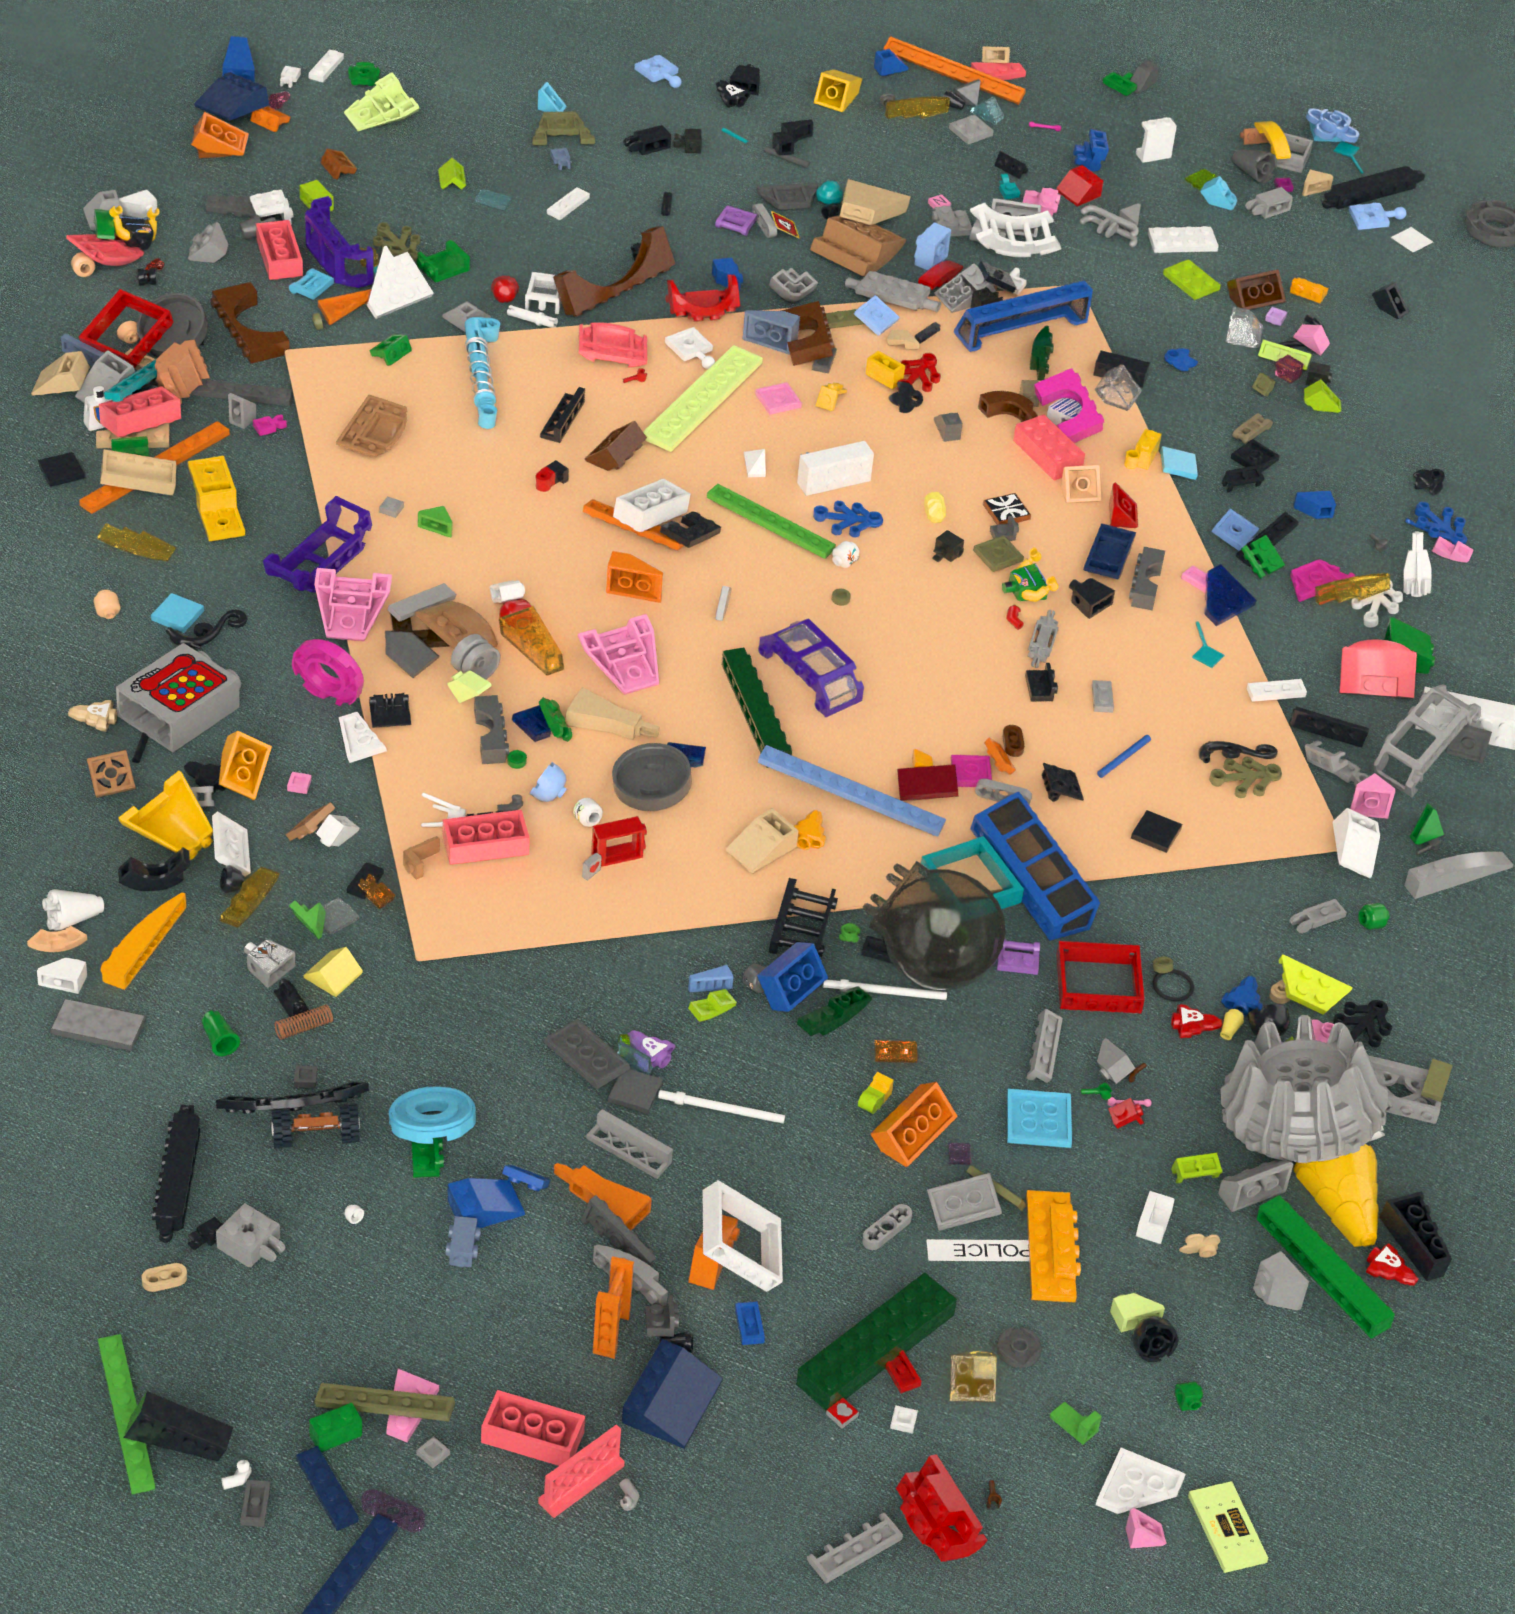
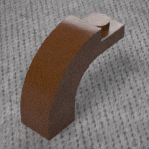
[978,391,1038,422]

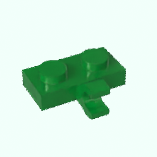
[1103,72,1137,96]

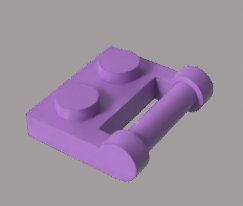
[715,206,757,236]
[997,938,1040,975]

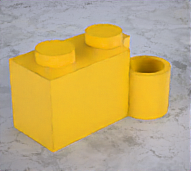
[1124,429,1162,470]

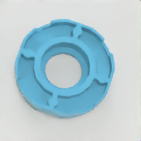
[389,1087,476,1144]

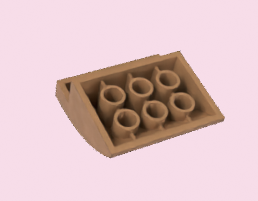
[810,216,906,277]

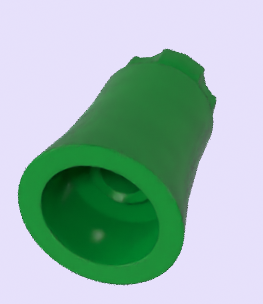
[201,1010,240,1056]

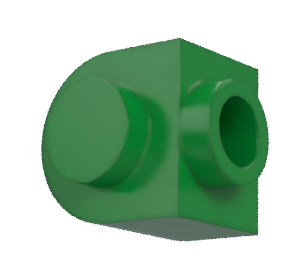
[1175,1381,1203,1411]

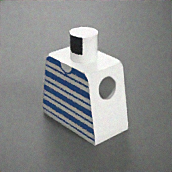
[1047,398,1082,425]

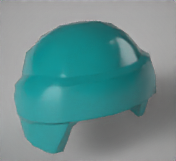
[816,180,844,204]

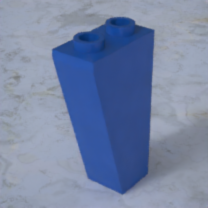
[222,36,255,82]

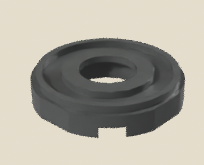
[1465,200,1515,247]

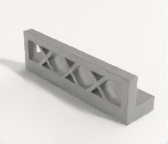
[586,1109,673,1179]

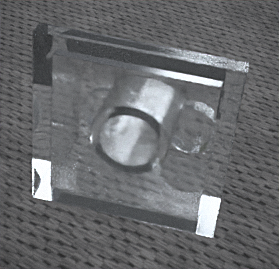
[1095,364,1142,411]

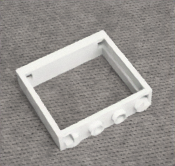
[703,1180,783,1292]

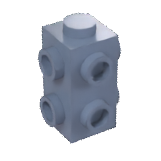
[446,1216,481,1267]

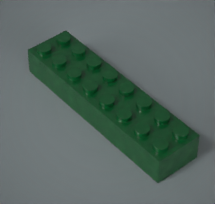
[796,1272,957,1411]

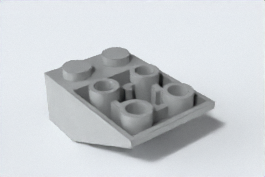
[934,264,996,313]
[75,350,135,403]

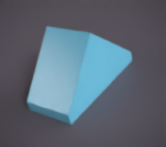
[538,82,567,112]

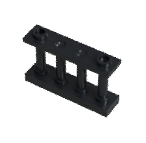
[769,878,838,957]

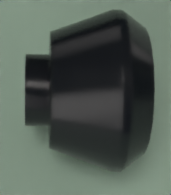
[220,865,245,893]

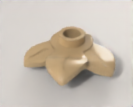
[1179,1234,1220,1257]

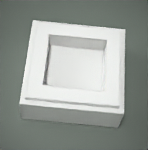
[890,1406,918,1434]

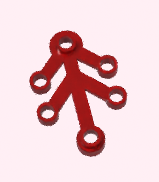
[897,353,941,392]

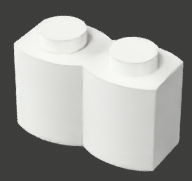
[489,580,525,603]

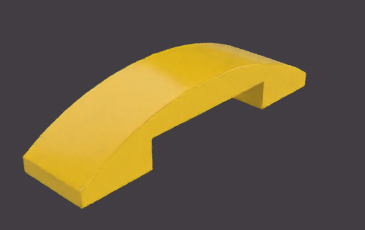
[1254,121,1291,159]

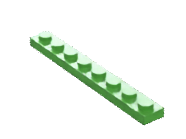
[707,484,836,559]
[98,1334,155,1494]

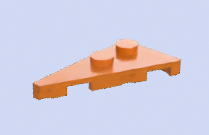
[318,289,371,325]

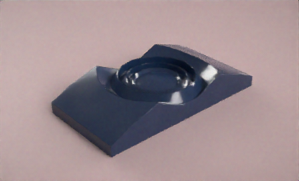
[1083,523,1136,580]

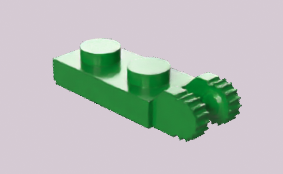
[539,697,572,742]

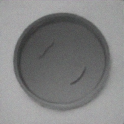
[137,293,208,357]
[612,743,692,811]

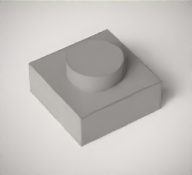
[379,496,404,518]

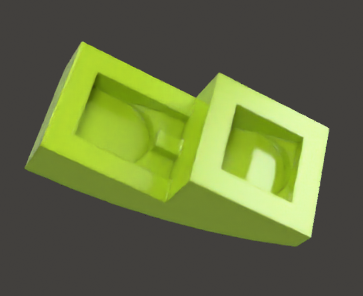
[688,989,737,1022]

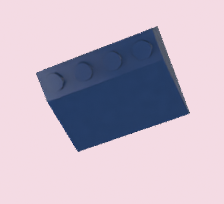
[194,72,269,121]
[622,1339,723,1449]

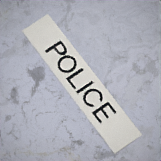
[927,1240,1029,1261]

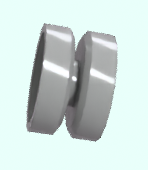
[451,634,500,680]

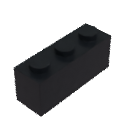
[1093,350,1150,388]

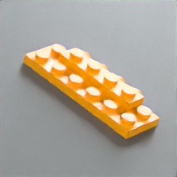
[1026,1190,1081,1302]

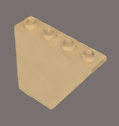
[839,179,910,225]

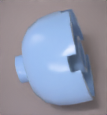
[530,762,567,802]

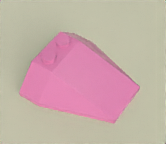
[315,568,392,641]
[577,614,659,695]

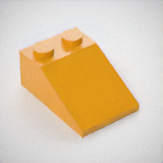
[219,731,272,800]

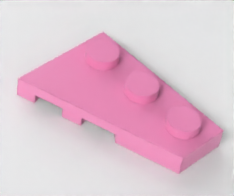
[386,1369,439,1442]

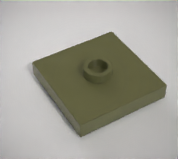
[973,535,1024,572]

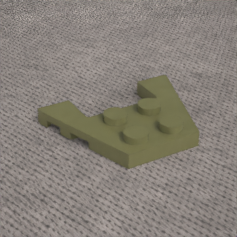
[532,111,595,145]

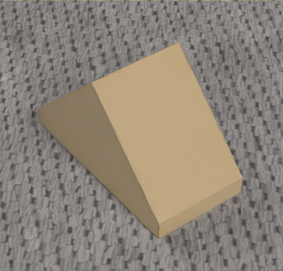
[982,47,1010,63]
[1302,169,1333,196]

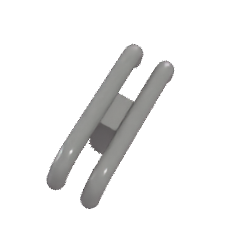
[1080,205,1139,248]

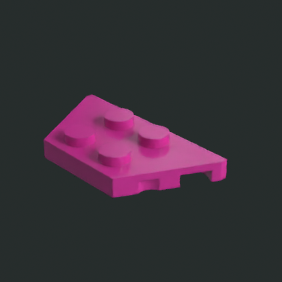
[1290,559,1355,602]

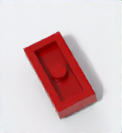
[886,1350,921,1393]

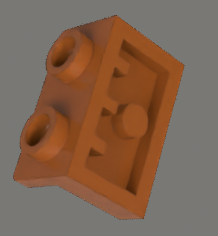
[321,149,357,179]

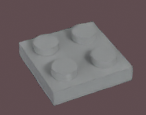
[949,115,994,144]

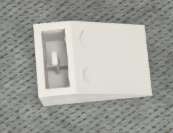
[1333,808,1380,878]

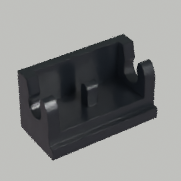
[1222,465,1265,492]

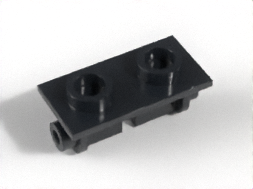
[994,151,1028,179]
[273,978,310,1019]

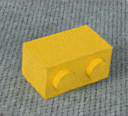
[866,351,905,390]

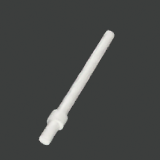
[823,979,947,1000]
[658,1090,785,1124]

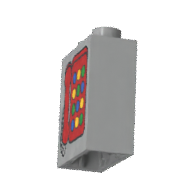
[116,643,241,752]

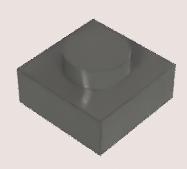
[294,1065,318,1088]

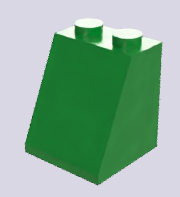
[1384,617,1435,674]

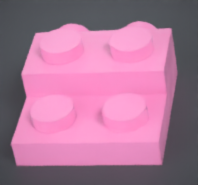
[1022,188,1061,217]

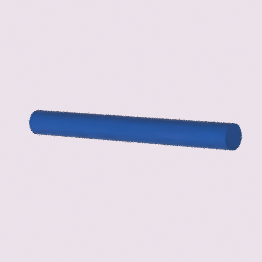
[1097,735,1151,778]

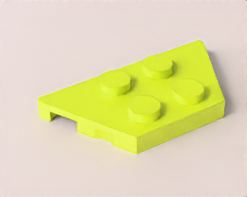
[1279,954,1353,1015]

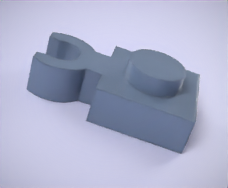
[550,148,571,170]

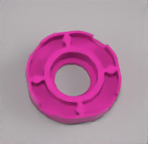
[292,639,364,706]

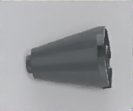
[1233,149,1277,183]

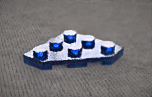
[1204,564,1257,627]

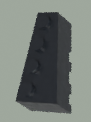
[1379,1191,1452,1281]
[124,1391,233,1461]

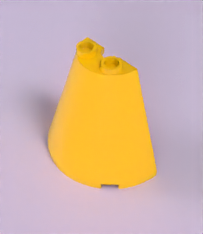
[119,771,213,860]

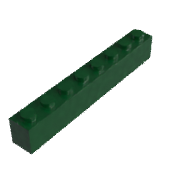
[721,647,792,768]

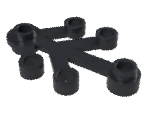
[1333,1000,1392,1048]

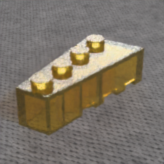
[498,606,564,676]

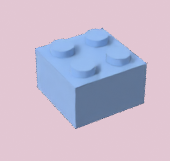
[914,222,951,270]

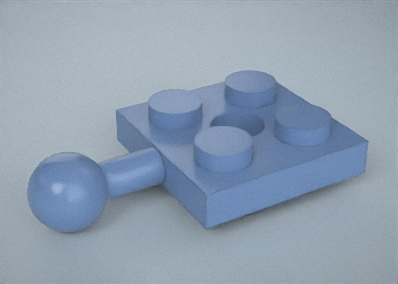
[1211,509,1259,551]

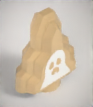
[68,700,117,732]

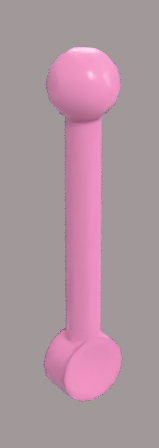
[1107,1097,1152,1107]

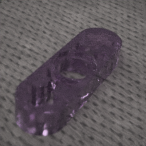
[361,1489,425,1532]

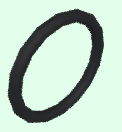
[1152,969,1194,1001]

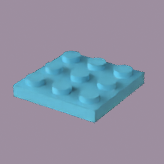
[1007,1089,1072,1148]

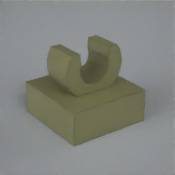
[1252,373,1276,396]

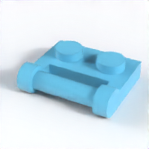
[289,268,334,300]

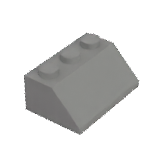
[992,198,1042,238]
[1218,1160,1294,1212]

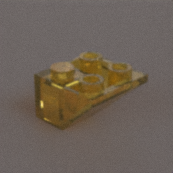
[950,1352,997,1402]

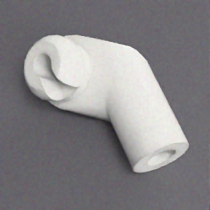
[221,1460,251,1490]

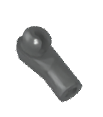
[497,794,523,812]

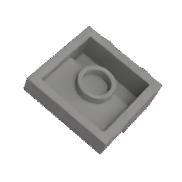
[932,206,972,236]

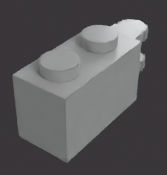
[1245,187,1293,218]

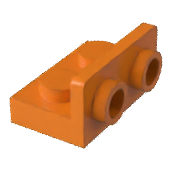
[250,106,290,132]

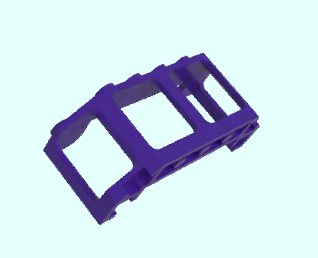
[305,196,374,288]
[263,496,372,593]

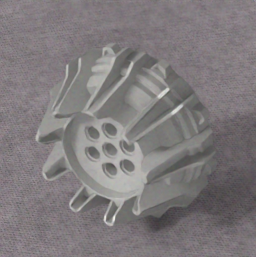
[1221,1015,1388,1163]

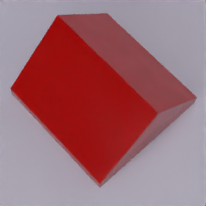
[1109,482,1138,529]

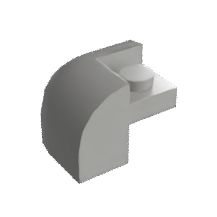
[769,268,818,302]

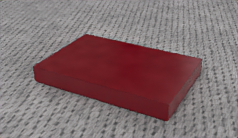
[897,764,959,801]

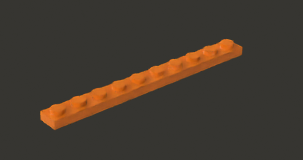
[883,36,1026,105]
[79,421,230,514]

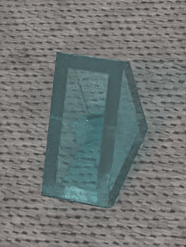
[970,96,1004,125]

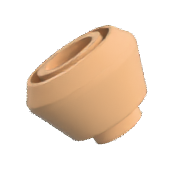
[117,321,139,344]

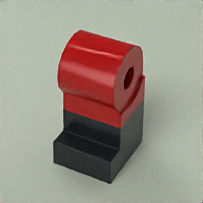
[535,460,569,492]

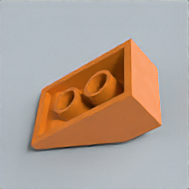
[191,112,249,156]
[606,551,663,603]

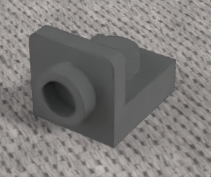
[990,516,1019,541]

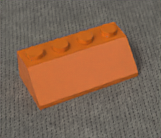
[870,1082,958,1167]

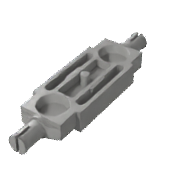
[1028,610,1059,668]

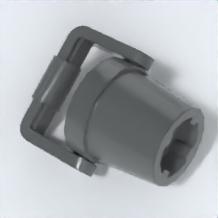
[239,215,276,240]

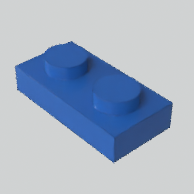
[502,1164,551,1191]
[735,1302,765,1345]

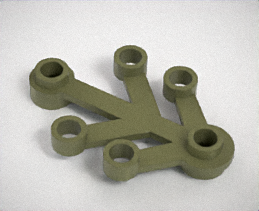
[373,222,420,262]
[1209,757,1282,798]

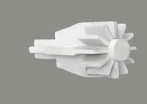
[1403,531,1431,597]

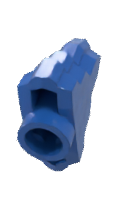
[1221,976,1263,1017]

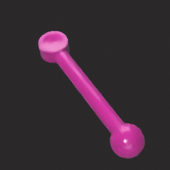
[1029,121,1061,131]

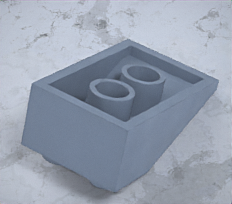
[742,310,800,355]

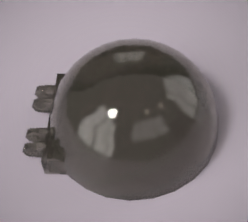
[863,861,1006,990]

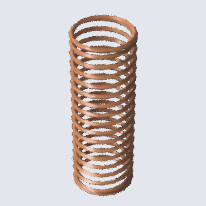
[275,1004,333,1040]

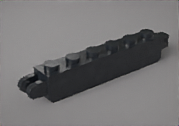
[1322,166,1425,210]
[152,1105,201,1243]

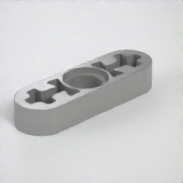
[752,203,777,238]
[975,779,1032,805]
[862,1204,912,1250]

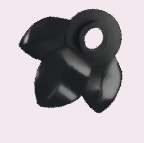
[889,382,923,413]
[1413,469,1445,496]

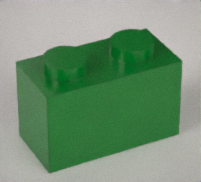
[309,1402,362,1452]

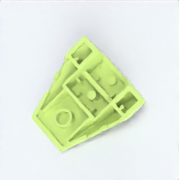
[344,72,419,131]

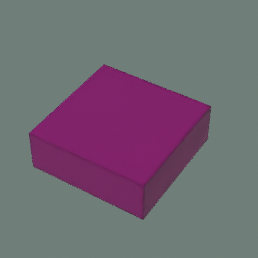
[1274,178,1294,192]

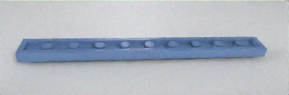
[758,745,946,837]

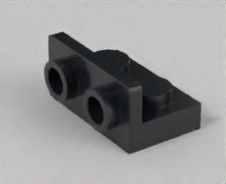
[1025,663,1058,702]

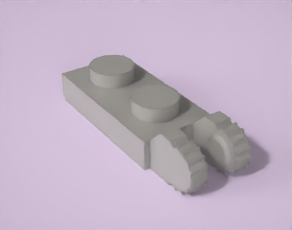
[1290,899,1347,933]

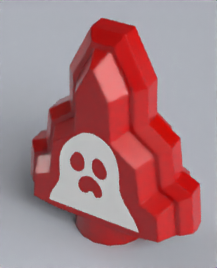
[1171,1004,1222,1038]
[1366,1243,1418,1286]

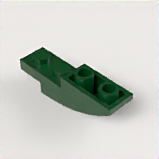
[1030,326,1054,381]
[797,986,872,1036]

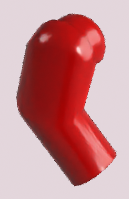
[1006,605,1024,630]

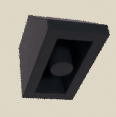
[1372,283,1409,319]

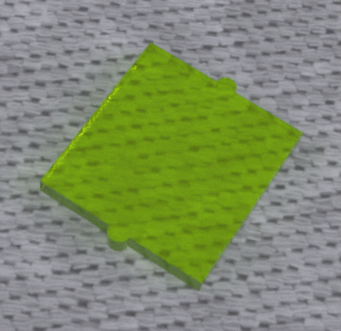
[1185,168,1217,191]

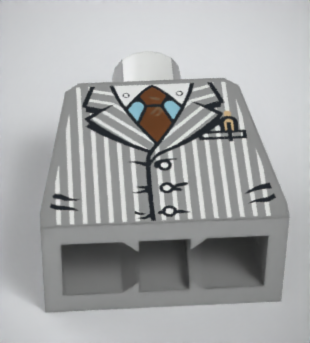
[244,940,295,988]

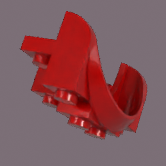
[665,274,740,322]
[896,1454,987,1562]

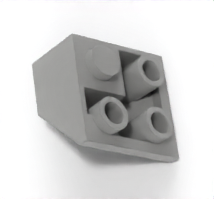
[83,190,122,230]
[188,222,228,263]
[443,301,491,333]

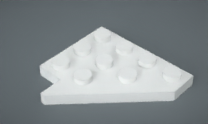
[367,246,433,319]

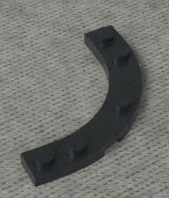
[216,1081,369,1114]

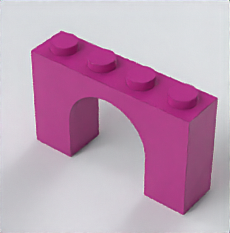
[1034,368,1104,443]

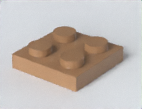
[285,802,335,841]

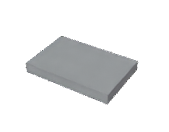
[927,1173,1002,1231]

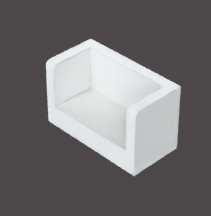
[1136,1191,1175,1244]

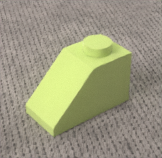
[447,670,492,703]
[1110,1293,1165,1332]

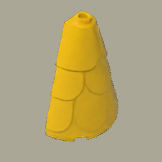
[1293,1144,1379,1247]

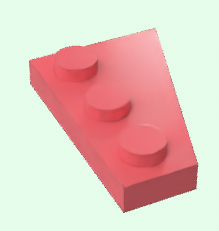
[971,62,1026,81]

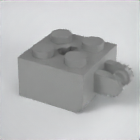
[216,1203,286,1267]

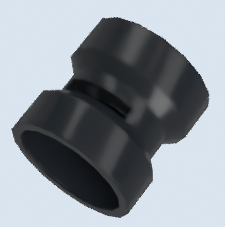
[137,268,156,286]

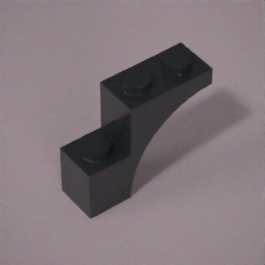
[772,119,813,156]

